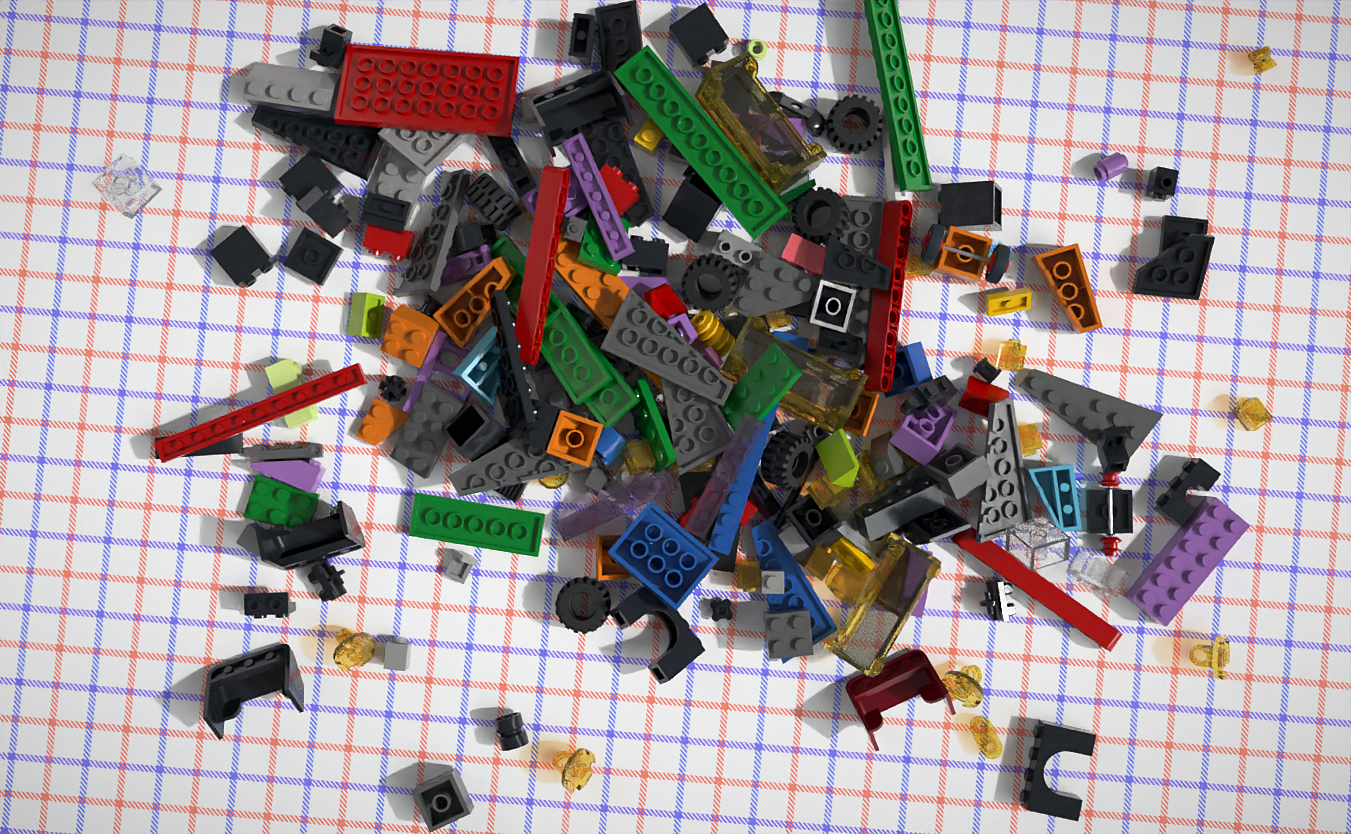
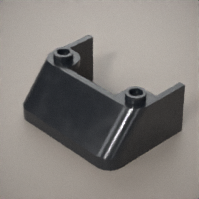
[529,70,635,158]
[255,500,366,571]
[203,644,304,740]

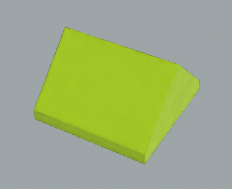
[815,428,860,488]

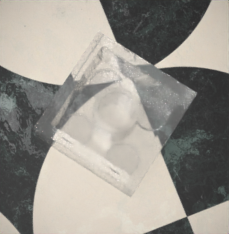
[91,153,163,219]
[1005,516,1071,571]
[1066,549,1130,598]

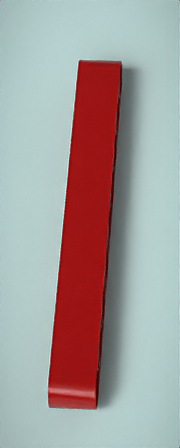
[514,165,570,365]
[863,200,913,392]
[951,526,1123,652]

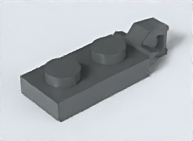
[259,443,324,462]

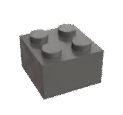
[924,442,992,500]
[763,607,814,660]
[412,767,474,833]

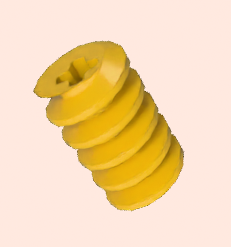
[690,310,735,358]

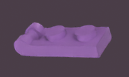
[440,245,494,287]

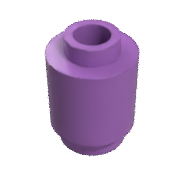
[1093,152,1129,181]

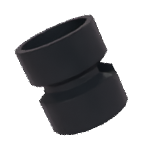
[493,712,529,751]

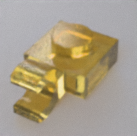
[768,310,792,330]

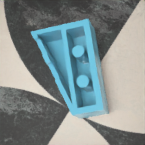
[452,326,501,405]
[1024,463,1082,533]

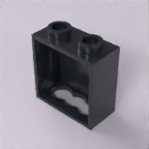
[669,2,729,68]
[279,153,345,213]
[209,225,277,288]

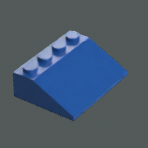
[607,501,719,612]

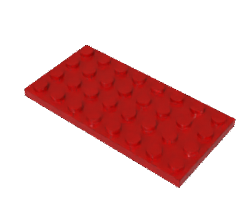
[334,44,520,137]

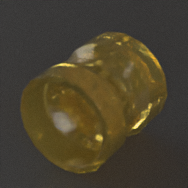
[1247,45,1277,75]

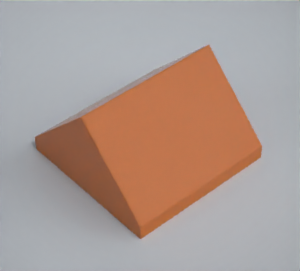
[830,385,880,437]
[546,410,603,467]
[595,534,631,580]

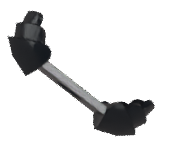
[760,91,827,138]

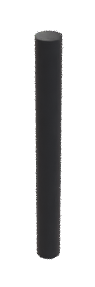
[774,448,820,528]

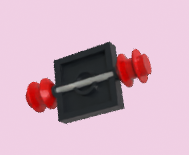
[1086,472,1133,556]

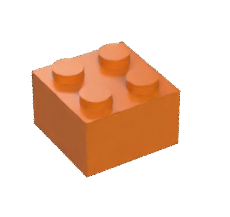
[380,304,441,368]

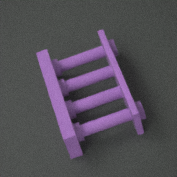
[403,330,472,414]

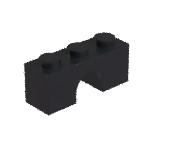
[1153,458,1221,526]

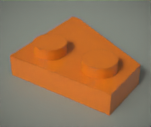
[356,397,410,446]

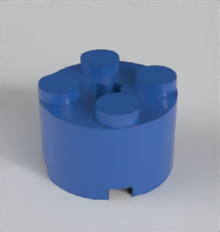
[594,418,631,466]

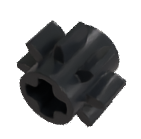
[379,375,407,402]

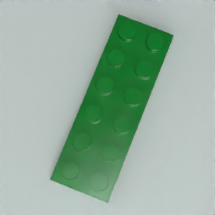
[409,492,546,557]

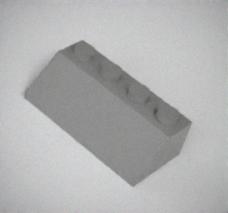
[243,62,342,117]

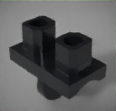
[307,559,347,602]
[979,580,1016,622]

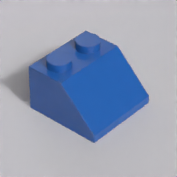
[884,341,933,398]

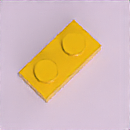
[986,287,1032,317]
[829,535,875,578]

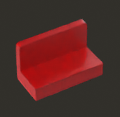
[644,283,688,320]
[958,376,1010,418]

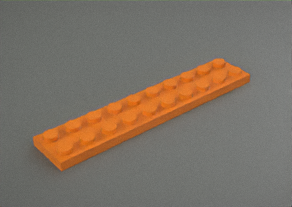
[554,231,664,395]

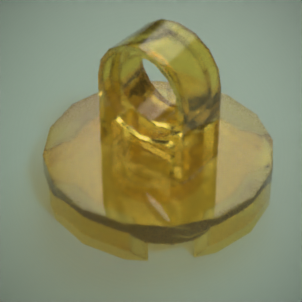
[847,450,886,493]
[333,628,377,671]
[1189,635,1230,680]
[942,664,984,708]
[552,748,596,793]

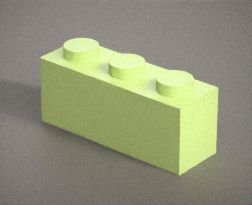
[264,358,319,429]

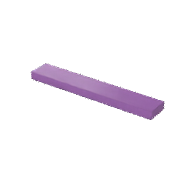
[562,133,635,262]

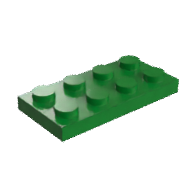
[540,306,613,405]
[718,343,802,440]
[629,378,677,477]

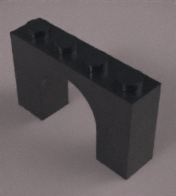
[609,586,705,685]
[1019,719,1096,822]

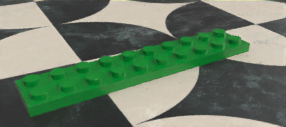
[863,0,933,192]
[614,44,788,240]
[479,234,640,429]

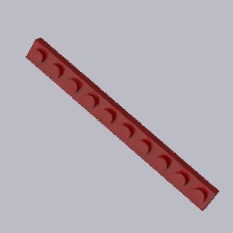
[154,363,368,463]

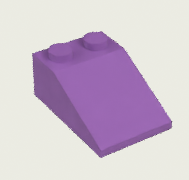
[889,404,958,466]

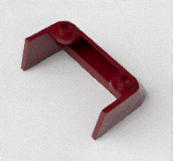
[845,649,956,752]

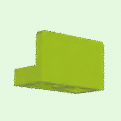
[347,292,385,339]

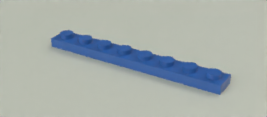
[708,401,780,555]

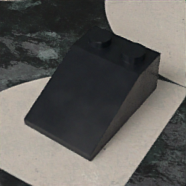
[902,505,971,546]

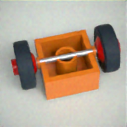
[921,223,1010,284]

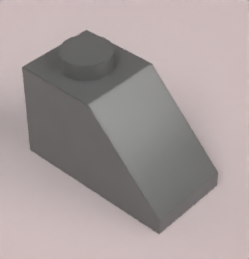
[869,431,907,482]

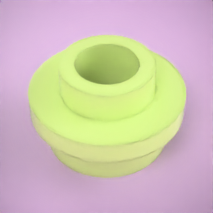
[746,39,767,61]

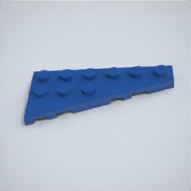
[751,518,838,664]

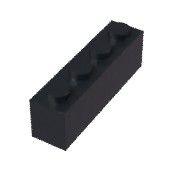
[853,476,945,542]

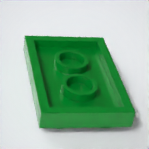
[576,207,630,277]
[243,475,321,528]

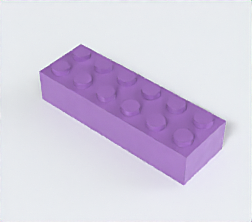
[1124,496,1250,627]

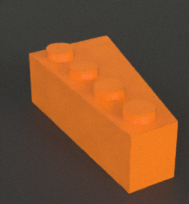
[1031,243,1103,335]
[433,256,517,349]

